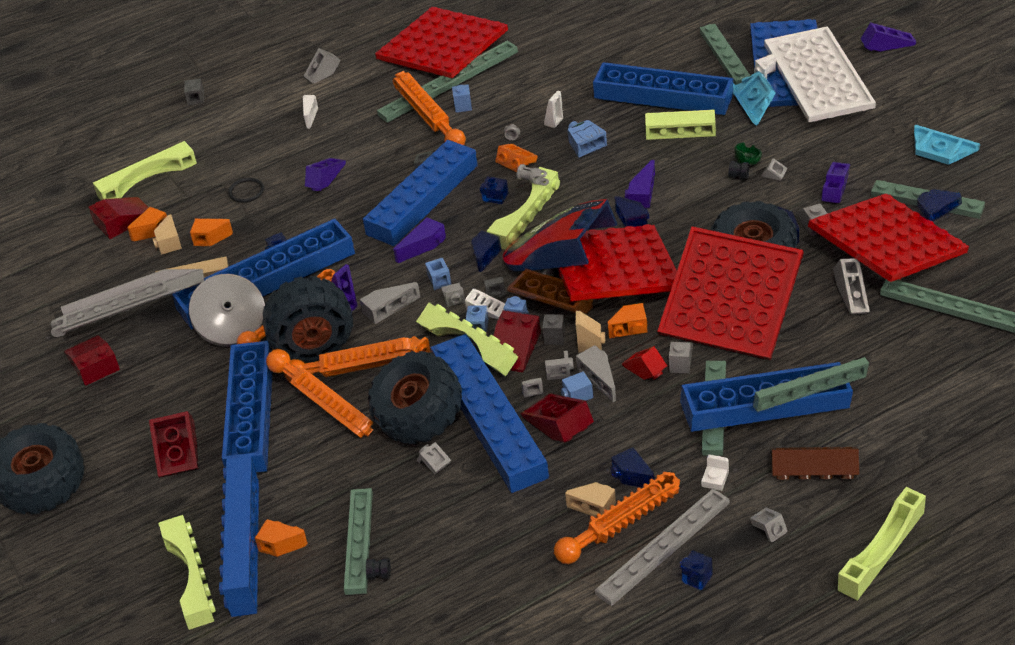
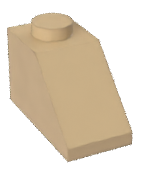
[153,214,182,255]
[576,311,605,353]
[565,482,616,517]

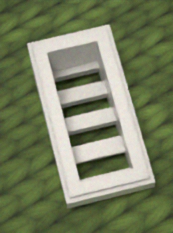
[544,91,563,128]
[303,95,318,129]
[465,289,505,319]

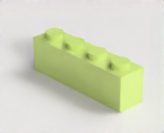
[645,110,716,140]

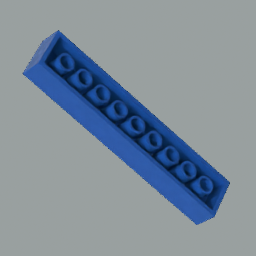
[172,219,355,329]
[430,334,549,493]

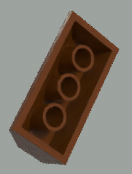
[507,269,593,315]
[771,447,859,480]

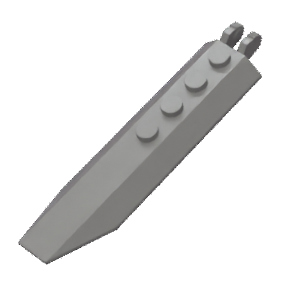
[51,269,204,337]

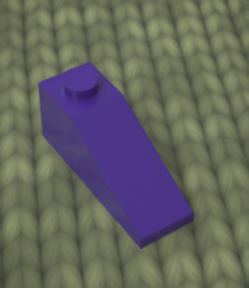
[861,22,917,51]
[305,158,346,191]
[625,160,655,208]
[393,218,446,263]
[331,264,358,311]

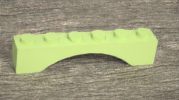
[93,141,197,200]
[487,167,560,250]
[416,303,518,376]
[838,487,926,601]
[159,515,216,630]

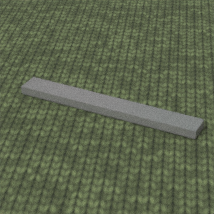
[595,488,729,606]

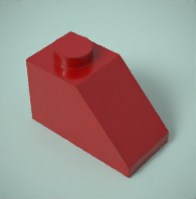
[622,346,667,380]

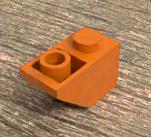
[127,207,167,241]
[190,219,233,246]
[608,303,648,338]
[255,519,307,557]

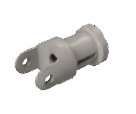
[516,164,549,186]

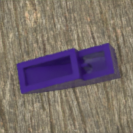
[822,162,850,203]

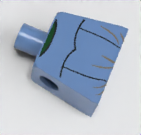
[568,120,607,157]

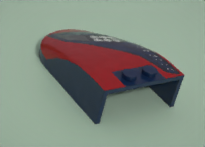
[503,199,617,271]

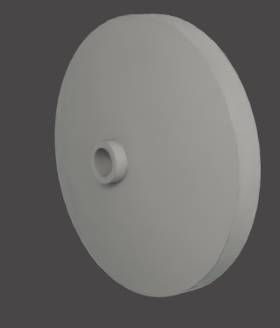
[189,274,265,347]

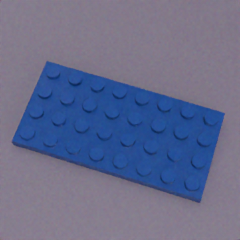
[750,19,817,107]

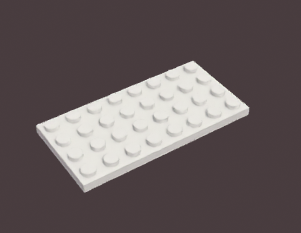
[764,26,876,122]

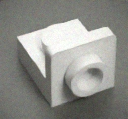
[754,54,776,79]
[701,455,729,491]

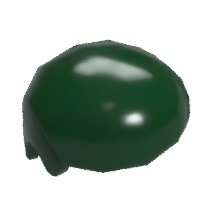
[734,142,762,166]

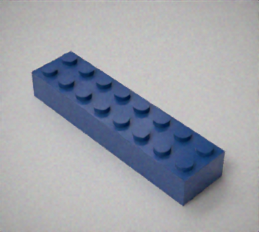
[593,62,733,115]
[363,140,478,246]
[222,341,273,472]
[680,362,853,432]
[219,456,259,617]

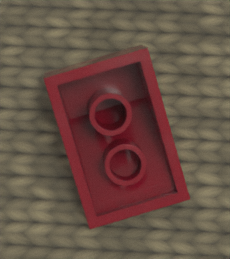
[88,197,149,239]
[486,310,541,373]
[64,335,120,386]
[520,394,594,442]
[149,411,198,478]

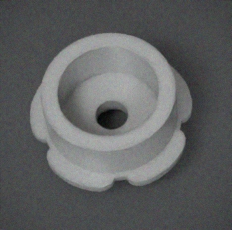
[504,124,520,140]

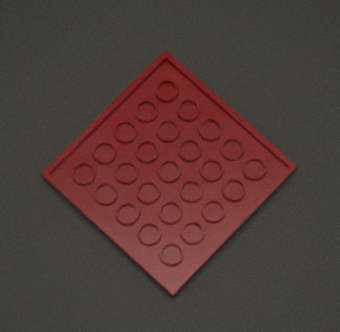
[375,7,508,78]
[808,194,969,282]
[558,224,677,301]
[657,227,804,361]

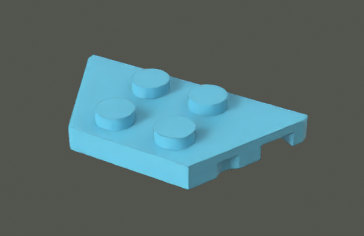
[733,71,776,126]
[914,125,980,165]

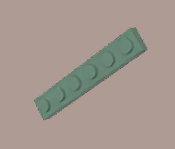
[700,24,750,85]
[871,180,985,219]
[753,357,869,412]
[702,361,726,456]
[344,488,373,595]

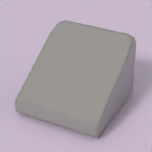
[761,159,787,181]
[521,378,543,398]

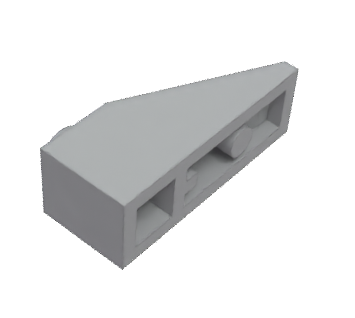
[833,258,870,314]
[360,282,420,324]
[576,345,616,402]

